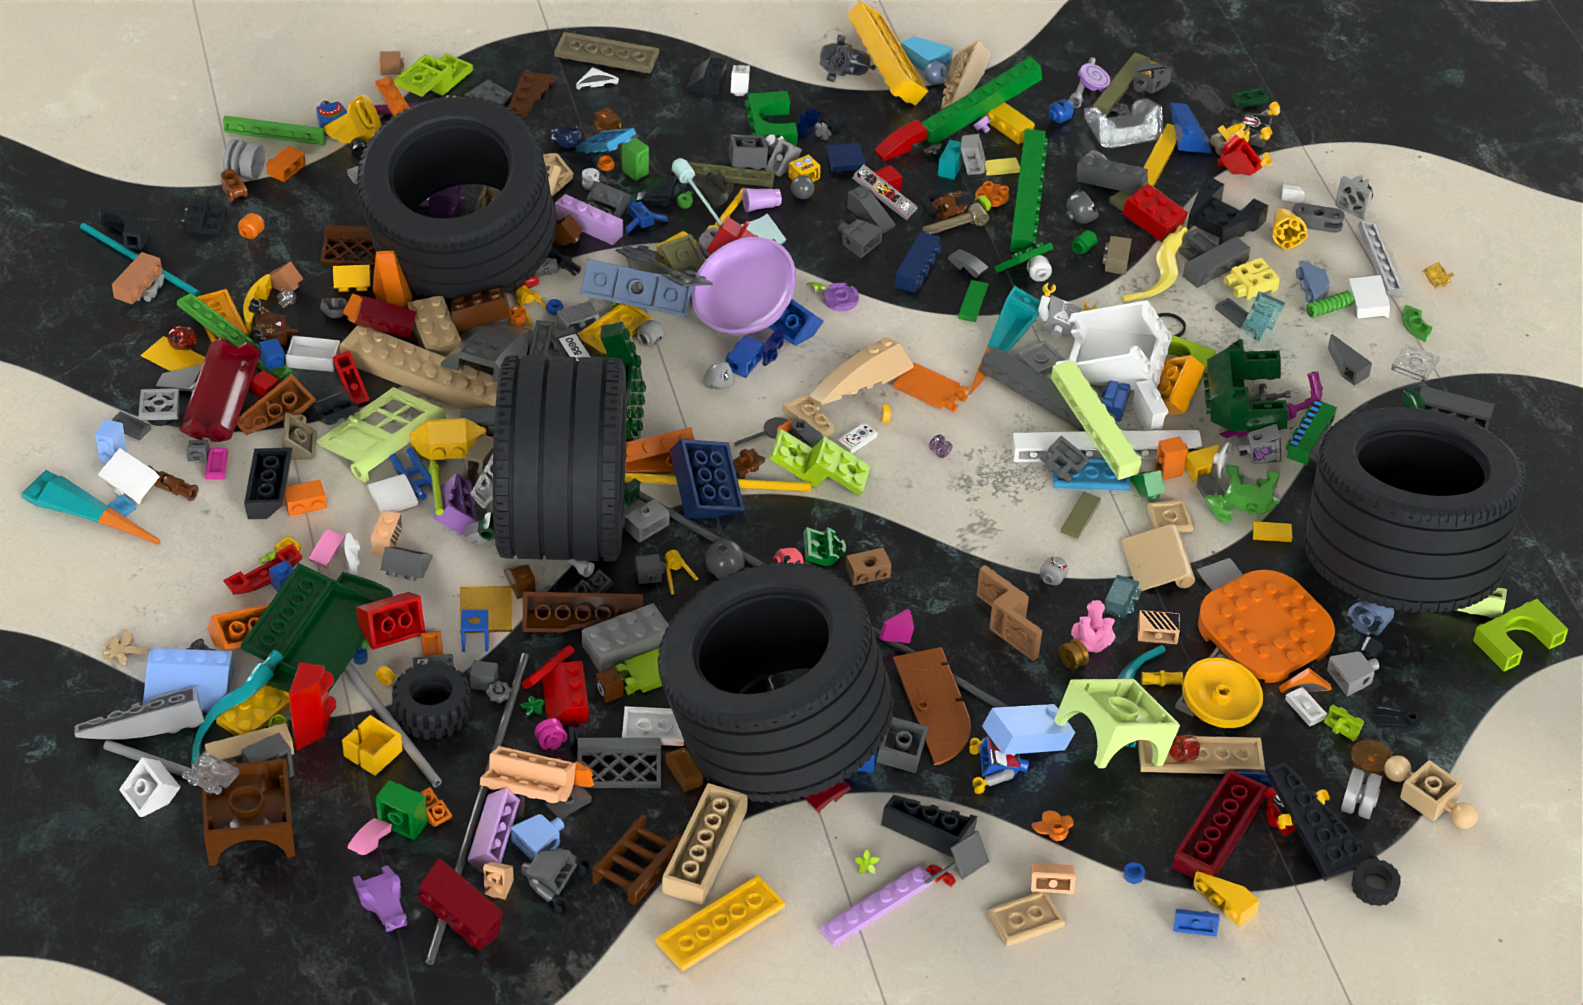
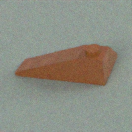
[236,374,316,435]

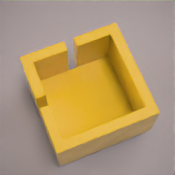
[342,715,403,776]

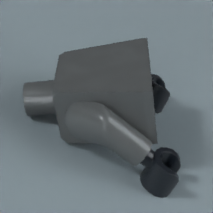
[521,848,589,914]

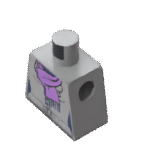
[1237,424,1282,464]

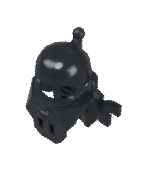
[819,34,876,83]

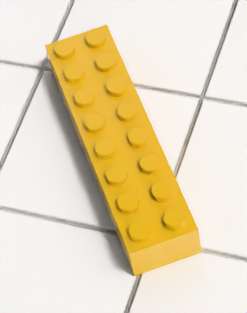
[847,1,929,106]

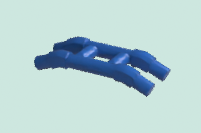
[389,447,441,500]

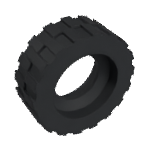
[1351,859,1401,906]

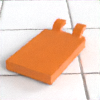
[894,362,969,412]

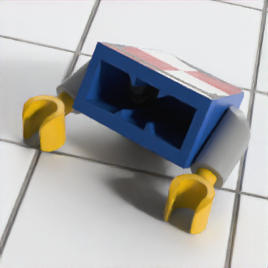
[969,735,1029,794]

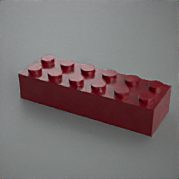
[1172,769,1267,878]

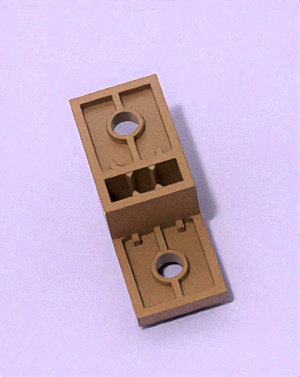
[977,565,1042,661]

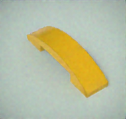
[243,274,272,336]

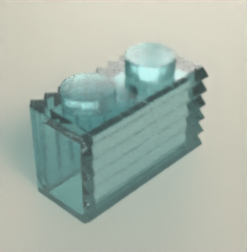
[1103,575,1141,619]

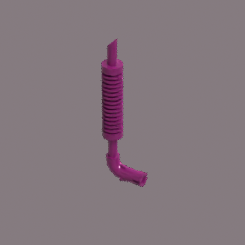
[1219,371,1323,439]

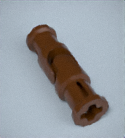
[148,466,199,501]

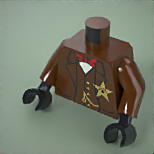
[248,298,298,347]

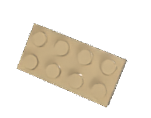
[407,296,462,357]

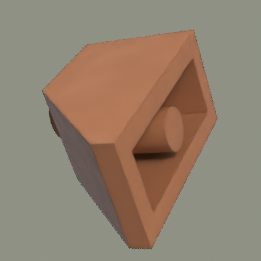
[269,261,303,293]

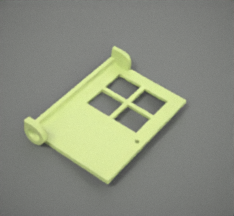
[316,387,446,483]

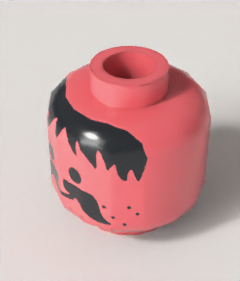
[773,547,803,565]

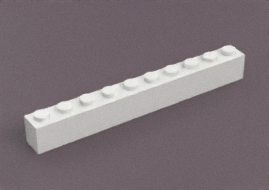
[1012,430,1202,462]

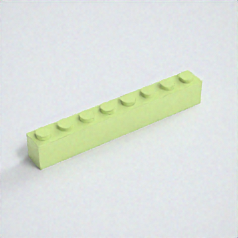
[1051,360,1141,480]

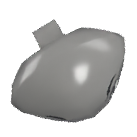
[703,362,734,389]

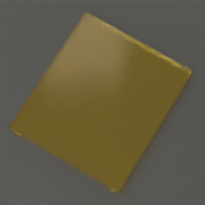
[460,586,512,633]

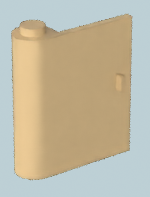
[1121,524,1195,592]

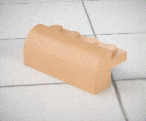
[480,746,575,803]

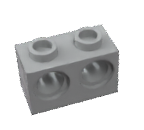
[961,134,986,175]

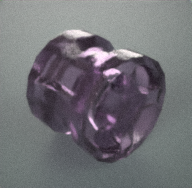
[929,434,953,458]

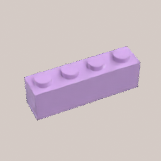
[555,194,623,245]
[468,788,520,873]

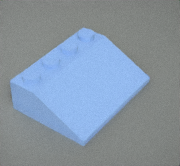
[143,648,234,713]

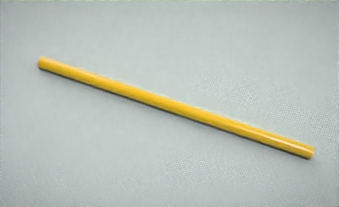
[625,473,811,492]

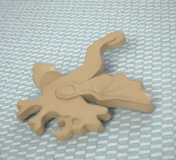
[103,630,150,665]

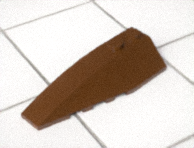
[522,591,643,633]

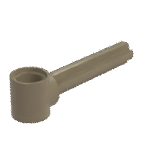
[922,203,989,234]

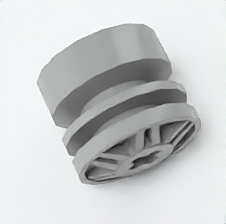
[223,139,265,180]

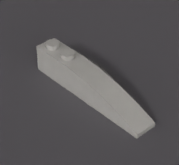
[75,685,204,739]

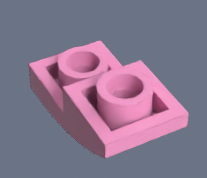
[309,529,345,568]
[348,818,392,855]

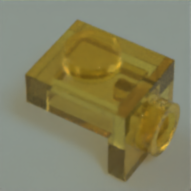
[1423,262,1454,288]

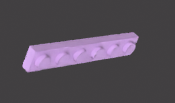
[820,865,933,946]

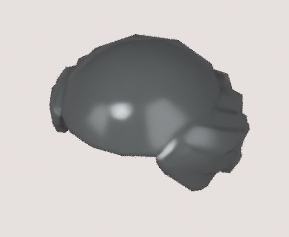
[320,298,348,319]

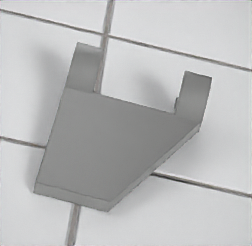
[156,365,202,393]

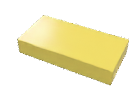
[985,157,1020,176]

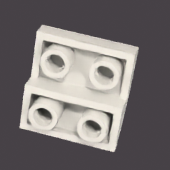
[368,474,418,514]

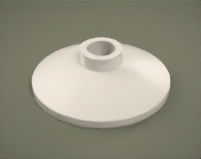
[1213,442,1231,479]

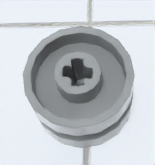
[1341,768,1382,820]

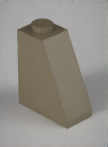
[464,435,494,490]

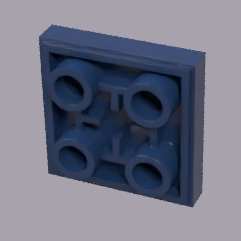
[826,143,866,172]

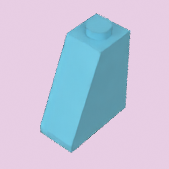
[901,36,953,71]

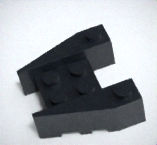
[1187,177,1269,245]

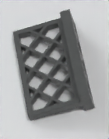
[578,738,661,788]

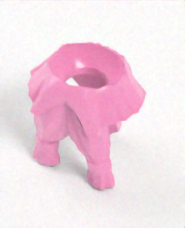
[1071,600,1116,653]

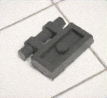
[1040,436,1090,483]

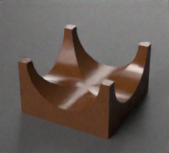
[201,759,295,866]

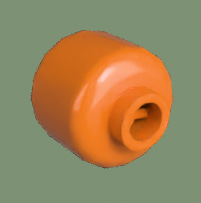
[238,213,264,239]

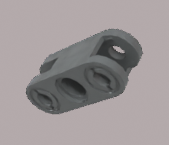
[1292,203,1345,233]

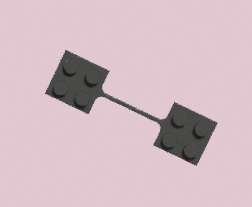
[616,245,713,287]

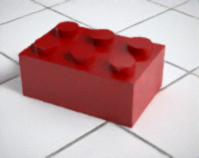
[1122,183,1188,242]

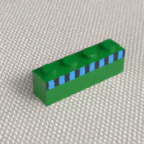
[1286,400,1337,466]

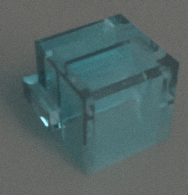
[1242,291,1285,341]

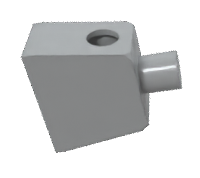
[1327,651,1379,696]

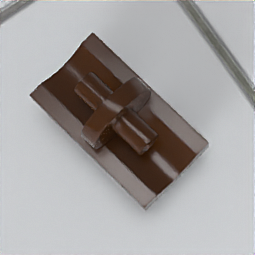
[733,448,765,479]

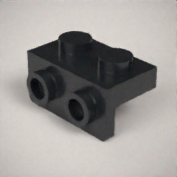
[313,390,360,425]

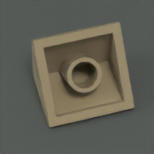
[283,412,316,460]

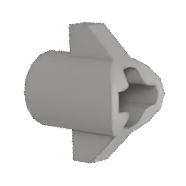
[765,135,785,155]

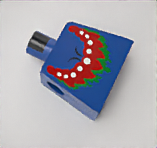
[316,101,347,136]

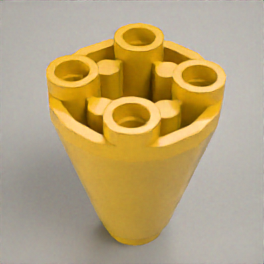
[1272,208,1308,250]

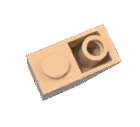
[483,862,514,899]

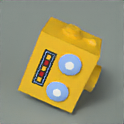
[788,155,821,182]

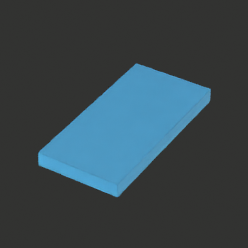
[1053,458,1130,491]

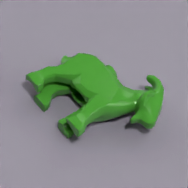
[1205,464,1280,523]

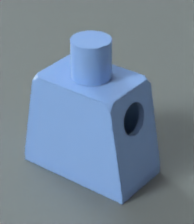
[511,814,564,861]

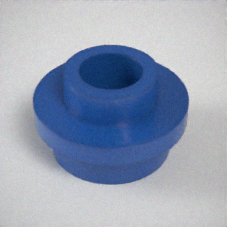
[546,299,564,315]

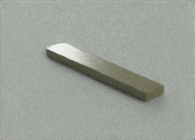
[1093,53,1150,115]
[671,160,775,187]

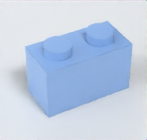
[95,419,127,463]

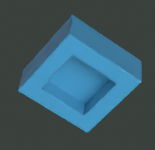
[108,494,136,517]

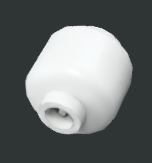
[1027,255,1052,282]

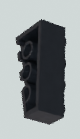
[881,795,978,858]

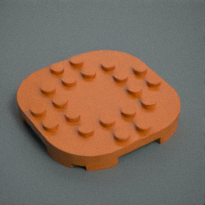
[1198,570,1335,683]

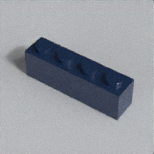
[895,231,942,293]

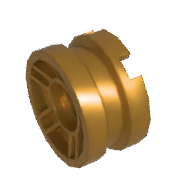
[1059,639,1089,670]

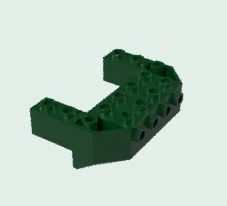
[599,321,646,441]
[1203,339,1288,432]

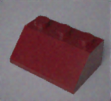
[355,296,416,339]

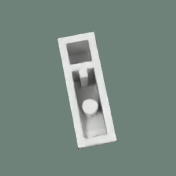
[731,65,750,96]

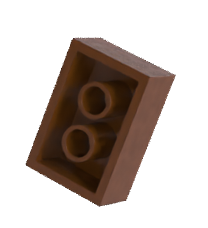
[451,286,510,332]

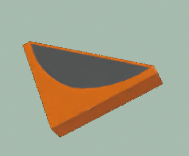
[1279,668,1332,693]

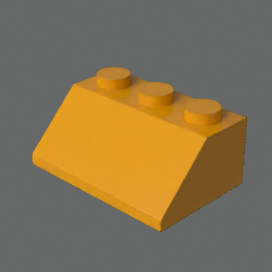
[1157,355,1205,415]

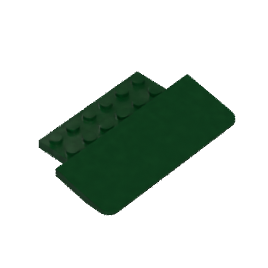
[240,563,393,694]

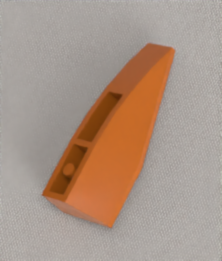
[625,427,694,473]

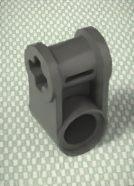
[791,419,824,448]

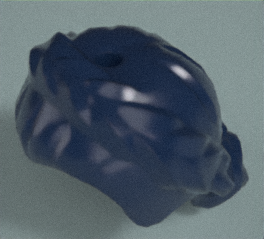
[551,125,583,149]

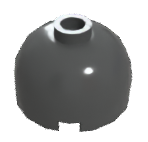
[1066,188,1099,224]
[705,539,745,578]

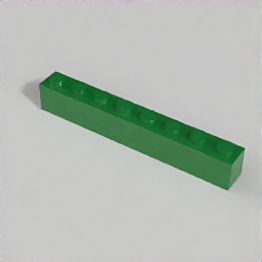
[921,56,1042,145]

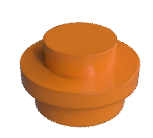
[597,155,614,171]

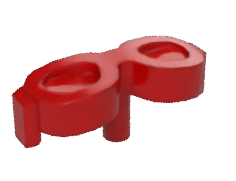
[926,864,956,887]

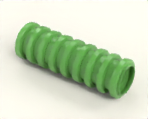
[1306,290,1354,318]

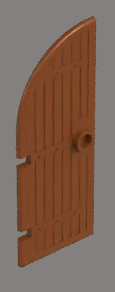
[893,647,971,766]

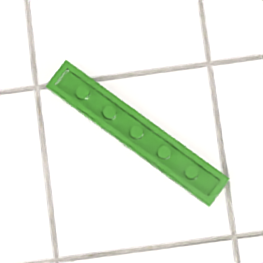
[223,116,326,145]

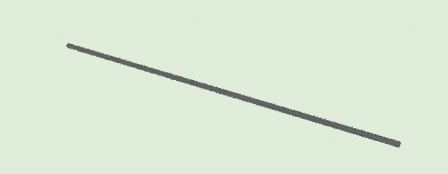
[625,482,1010,708]

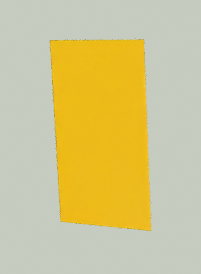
[140,336,205,371]

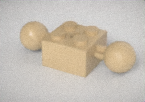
[1384,755,1478,829]

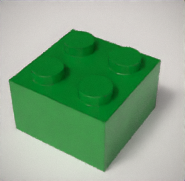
[376,780,428,840]

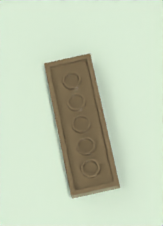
[555,32,659,73]

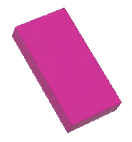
[205,448,229,480]

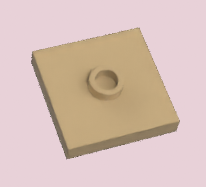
[1146,500,1193,533]

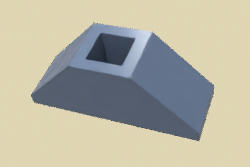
[1296,261,1330,303]

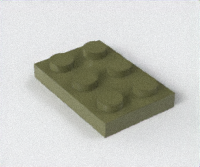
[659,234,705,274]

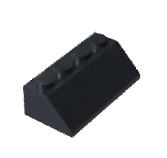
[244,448,293,519]

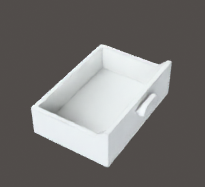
[1348,275,1390,319]
[285,336,340,372]
[1132,379,1169,431]
[98,448,160,505]

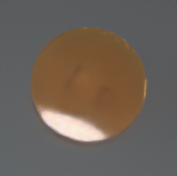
[1351,740,1392,773]

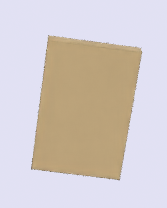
[987,892,1065,946]

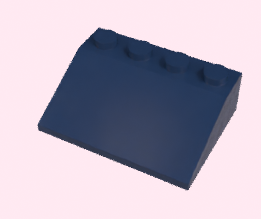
[669,439,745,519]

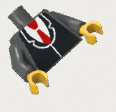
[1231,102,1280,148]

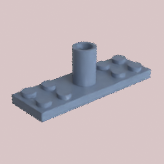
[580,259,693,317]

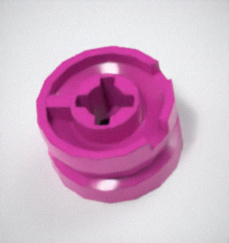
[534,718,567,750]

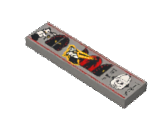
[853,164,918,221]

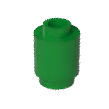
[1072,230,1097,254]

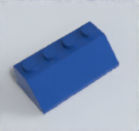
[769,299,824,346]

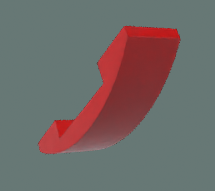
[223,544,303,595]

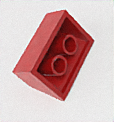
[356,592,426,650]
[542,661,589,725]

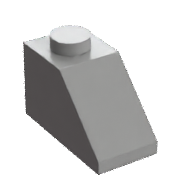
[765,139,802,177]

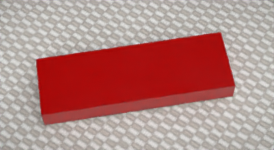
[521,645,575,690]

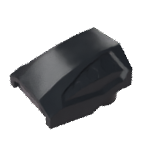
[637,176,678,206]

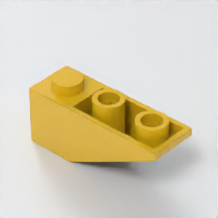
[1193,871,1260,926]

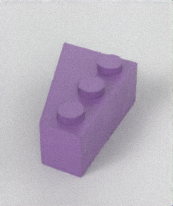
[433,473,478,535]

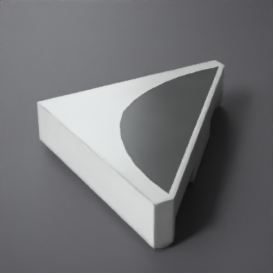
[576,68,619,90]

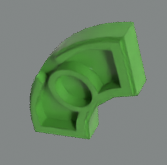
[1402,305,1433,342]

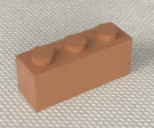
[112,252,162,304]

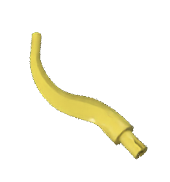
[1121,225,1188,302]

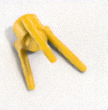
[516,285,546,325]
[664,550,698,595]

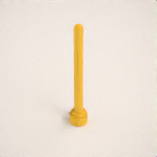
[705,188,744,232]

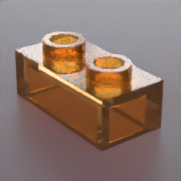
[666,747,703,792]

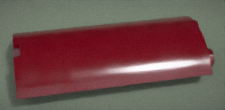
[179,338,261,442]

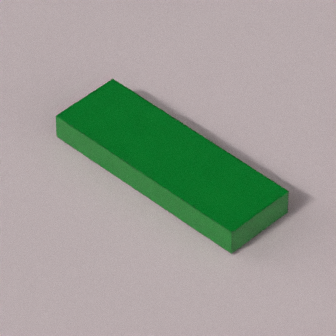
[958,280,989,322]

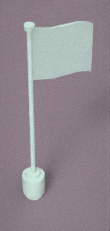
[672,158,786,245]

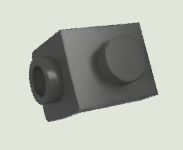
[186,440,209,462]

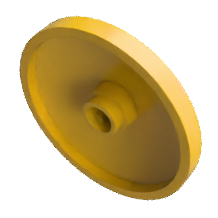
[1182,658,1263,728]

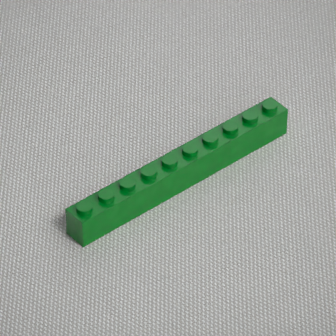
[1010,129,1048,253]

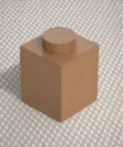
[380,51,404,75]

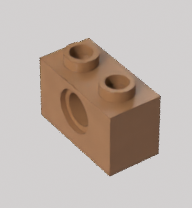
[846,548,891,585]

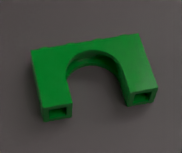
[745,91,798,147]

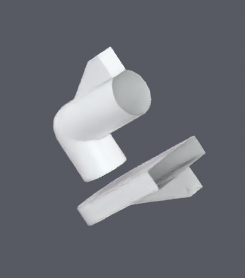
[1281,183,1305,202]

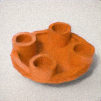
[975,181,1010,207]

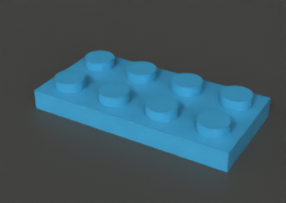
[575,128,636,153]

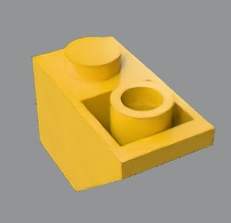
[1184,444,1219,482]

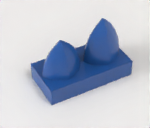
[1173,909,1219,937]

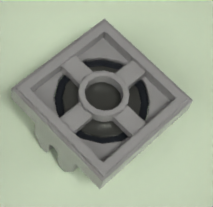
[1335,176,1373,220]
[138,389,180,426]

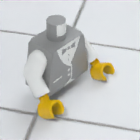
[1038,283,1096,338]

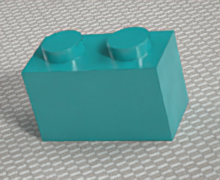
[938,140,964,180]

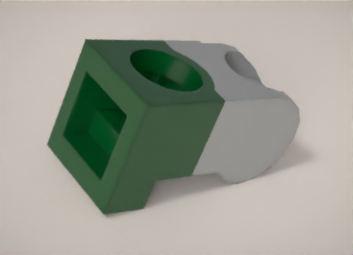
[463,512,495,545]

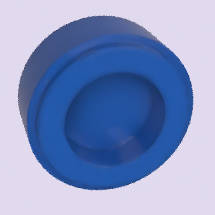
[1123,862,1145,884]

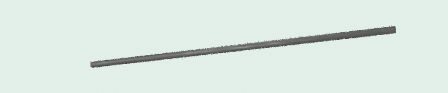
[426,653,529,965]

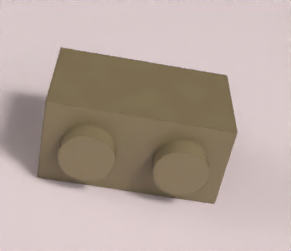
[1102,236,1132,275]

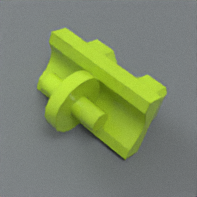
[1324,705,1364,741]

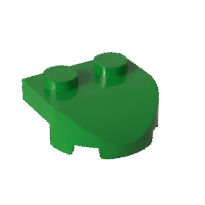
[803,527,846,566]

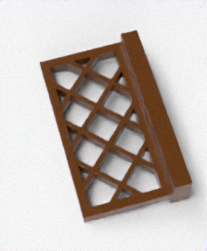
[320,225,376,268]

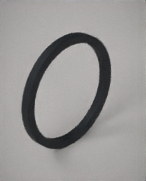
[1157,313,1186,337]

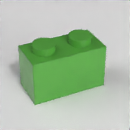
[622,137,649,181]

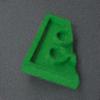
[994,242,1054,273]

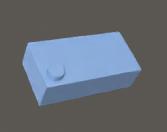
[982,704,1075,755]

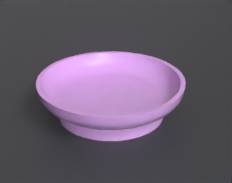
[692,237,797,335]

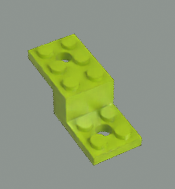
[394,53,473,97]
[769,429,871,496]

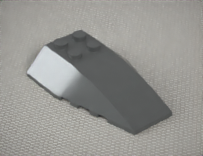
[441,321,533,382]

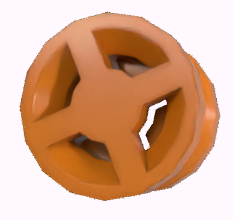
[509,306,527,327]

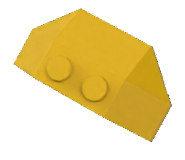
[410,418,487,460]

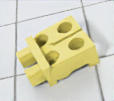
[1224,258,1280,300]

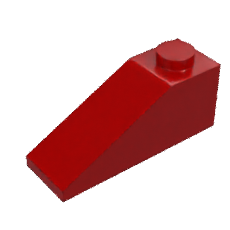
[332,351,370,405]

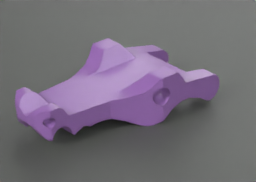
[353,865,407,932]

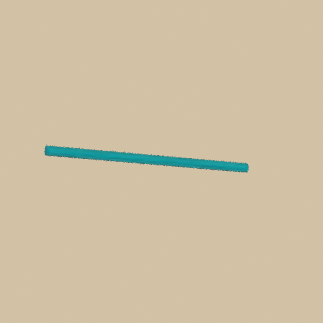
[80,223,199,297]

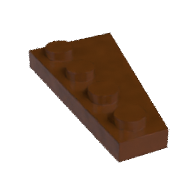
[508,71,555,119]

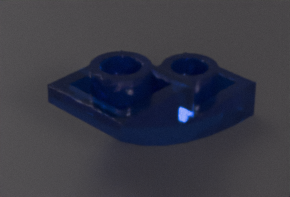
[795,109,823,137]
[763,328,784,366]

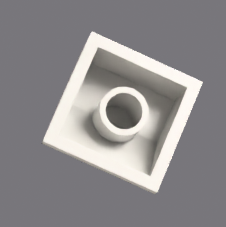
[119,757,181,817]

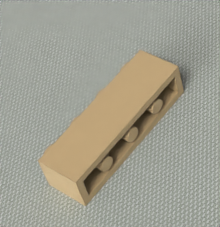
[205,723,294,767]

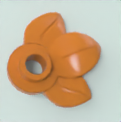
[1031,810,1073,841]

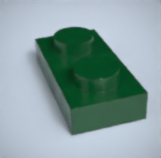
[1231,87,1269,108]

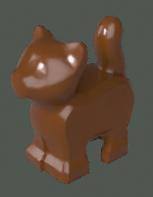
[932,191,969,221]

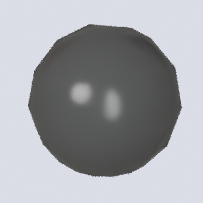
[791,175,815,199]

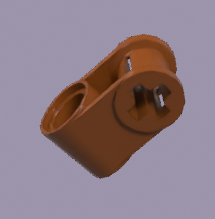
[221,169,248,202]

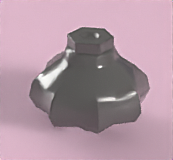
[486,681,512,703]

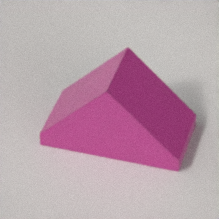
[879,609,914,643]

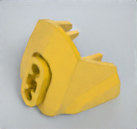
[323,95,382,143]

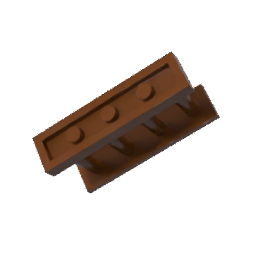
[592,814,682,906]

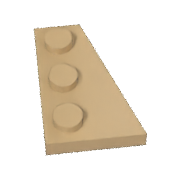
[782,393,834,437]

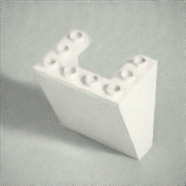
[1056,300,1172,390]

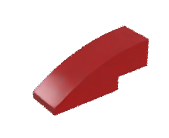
[874,120,927,161]

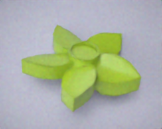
[259,550,279,563]
[854,849,880,874]

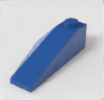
[1170,103,1212,153]

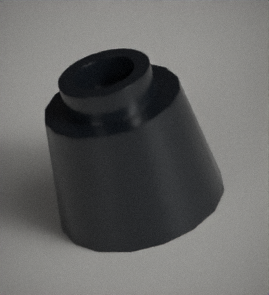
[1358,637,1383,660]

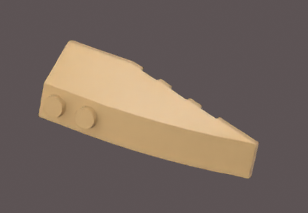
[941,40,991,110]
[809,337,914,405]

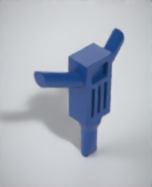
[625,199,668,234]

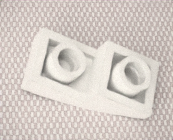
[345,533,360,575]

